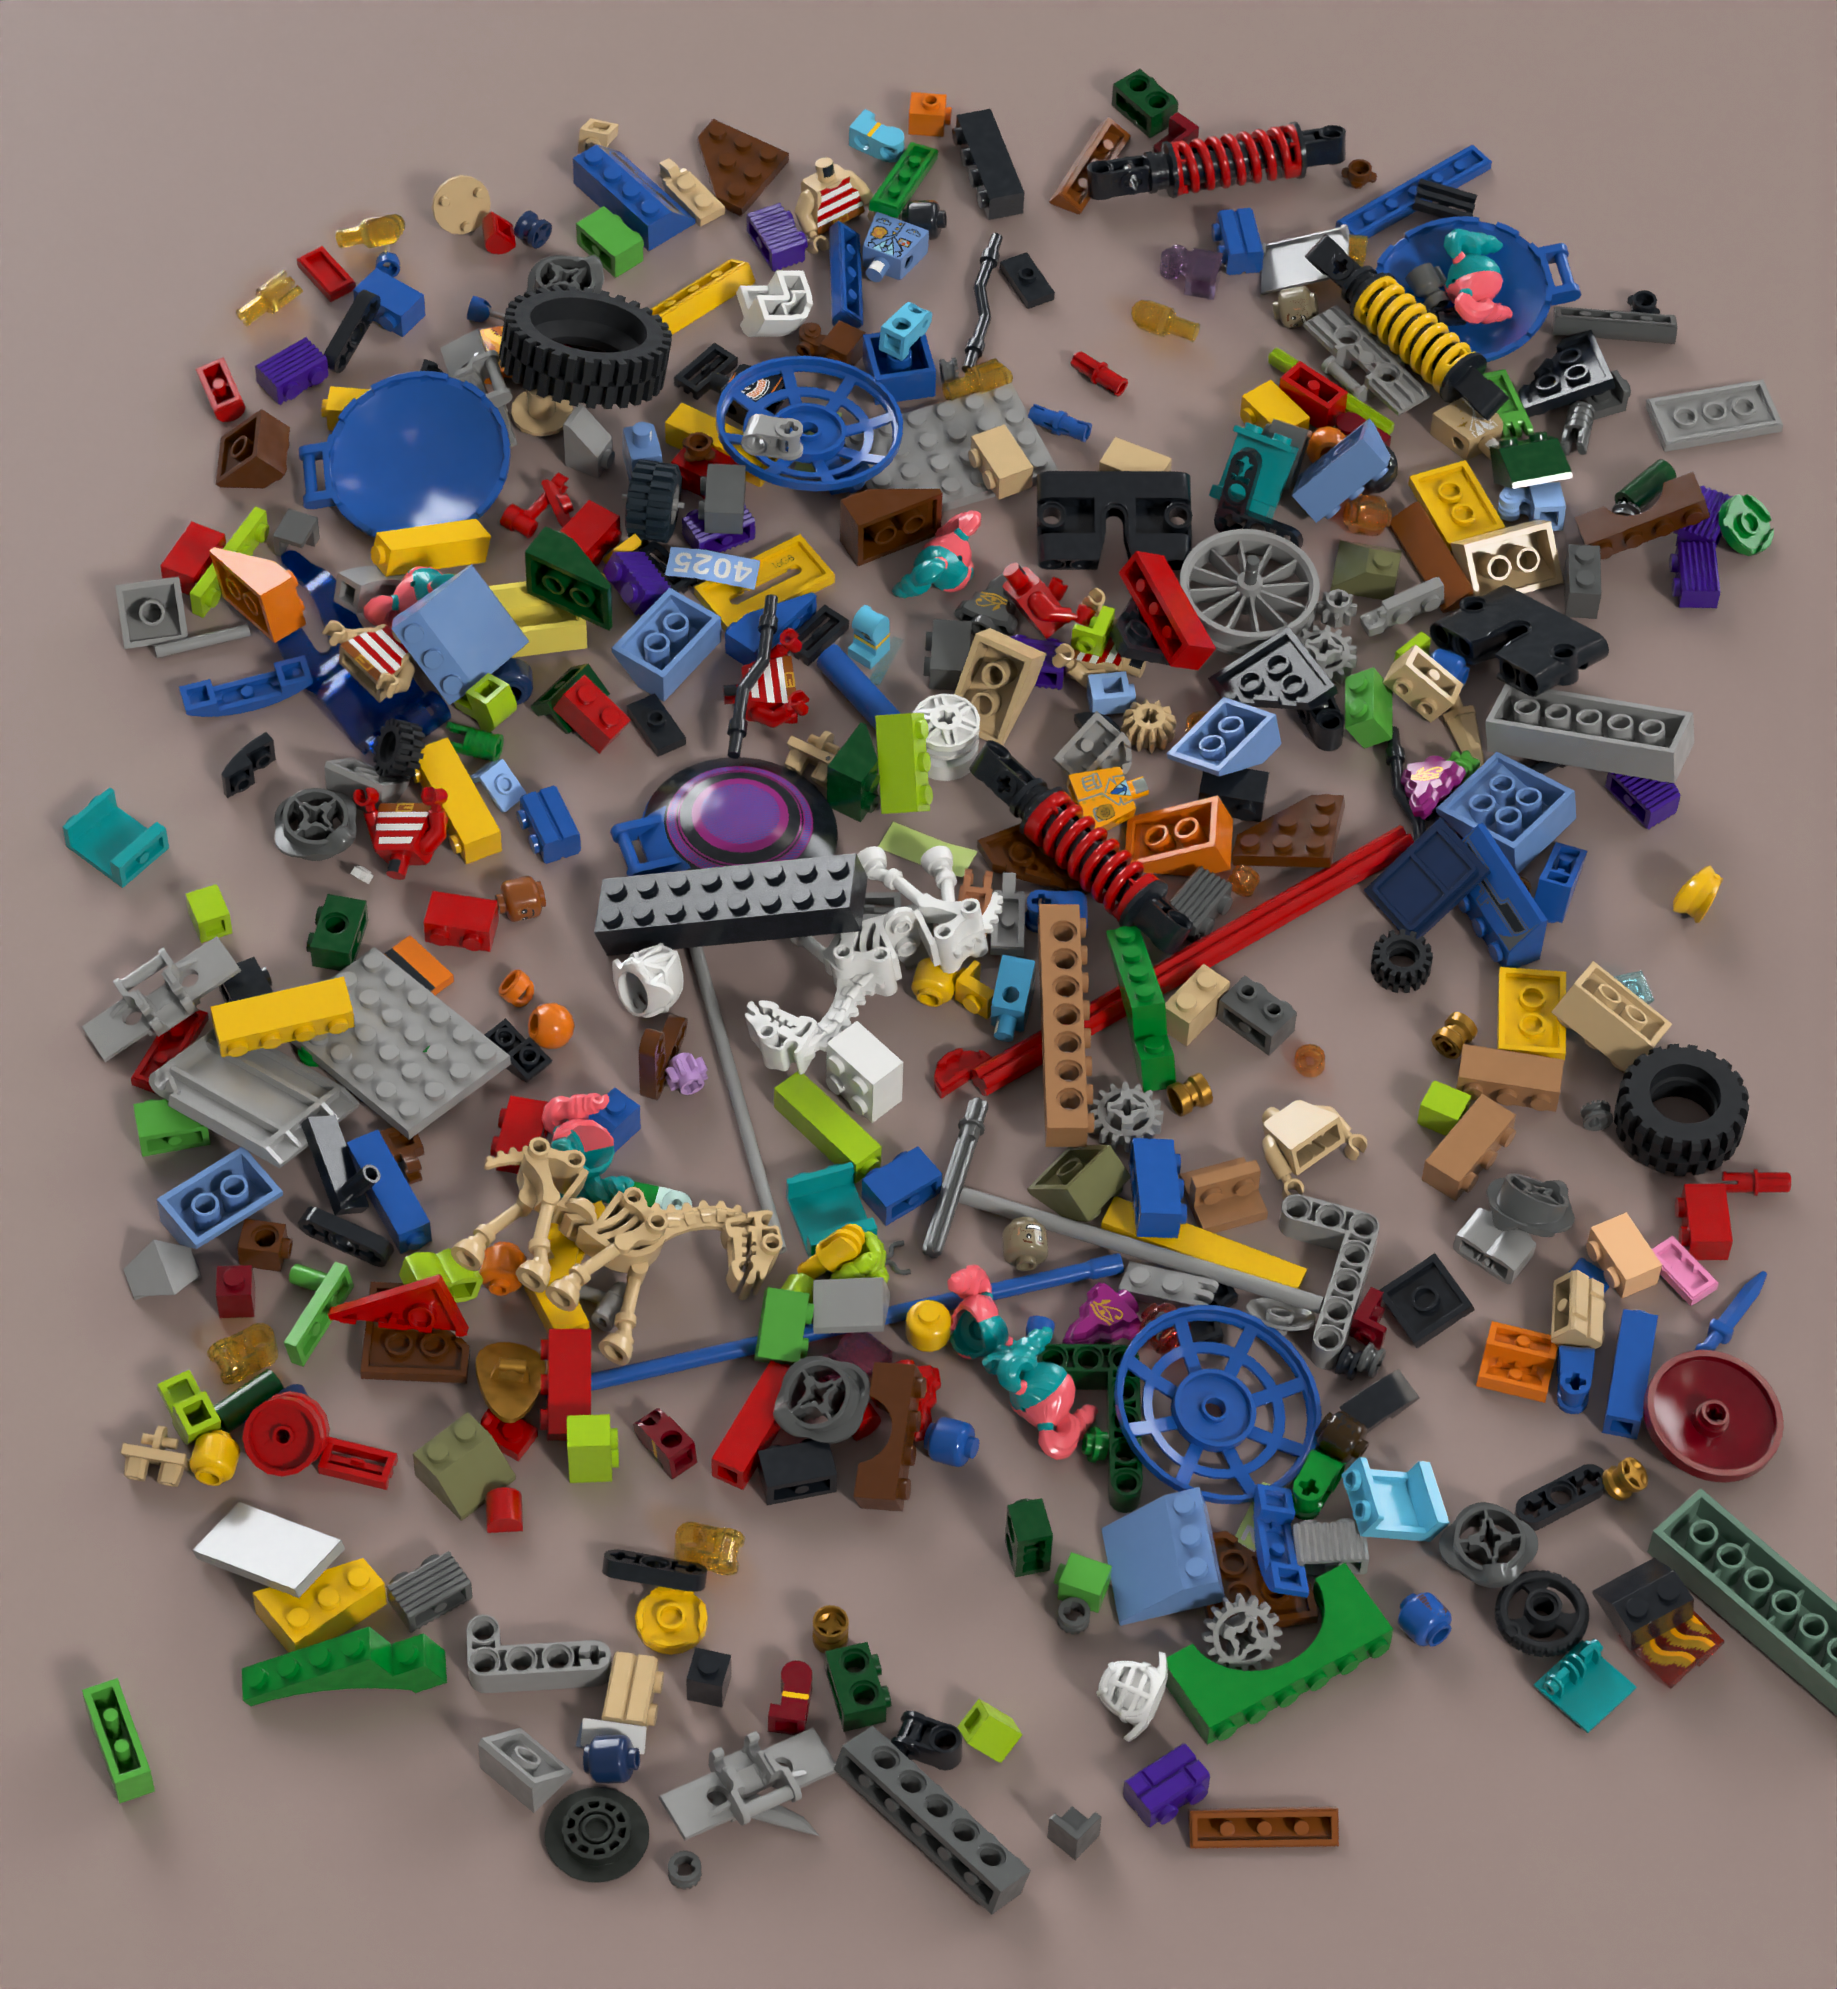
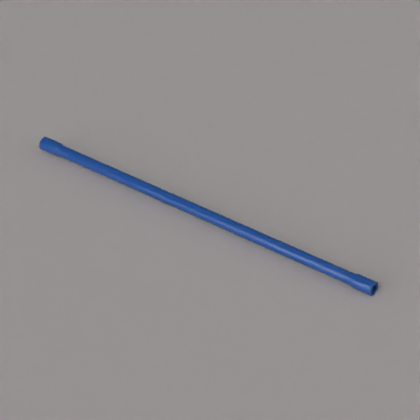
[545,1253,1124,1401]

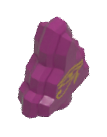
[1401,755,1466,820]
[1062,1282,1144,1344]

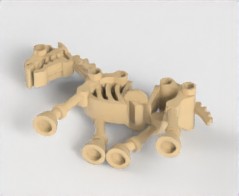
[451,1137,783,1365]

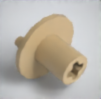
[432,175,491,234]
[511,389,573,436]

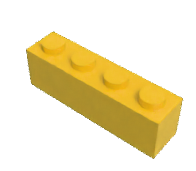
[412,737,502,864]
[210,976,355,1057]

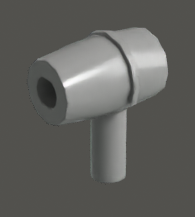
[579,1281,626,1332]

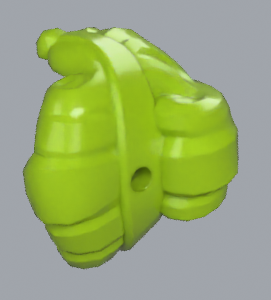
[830,1231,889,1284]

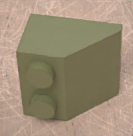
[1027,1145,1131,1222]
[413,1412,516,1521]

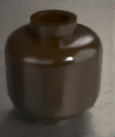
[1314,1411,1369,1463]

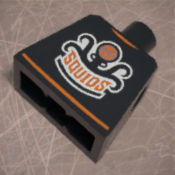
[710,364,786,426]

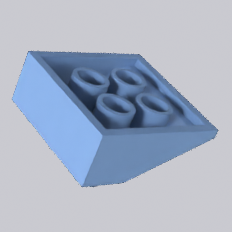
[391,564,529,705]
[1436,752,1576,874]
[1101,1487,1225,1626]

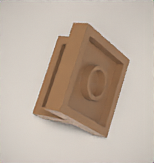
[1179,1157,1268,1233]

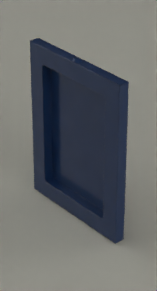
[1364,817,1491,939]

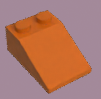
[209,547,306,643]
[1125,795,1233,876]

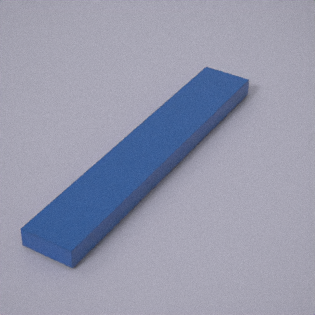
[1336,144,1492,246]

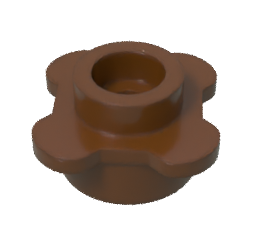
[1341,159,1377,189]
[682,432,715,462]

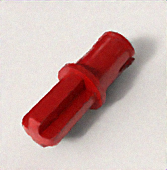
[1070,351,1128,396]
[1722,1169,1791,1196]

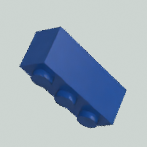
[1128,1138,1187,1238]

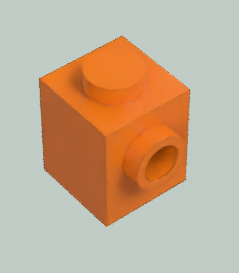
[908,92,952,137]

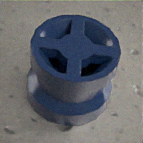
[514,210,552,249]

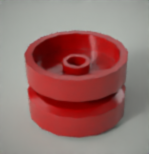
[242,1391,330,1477]

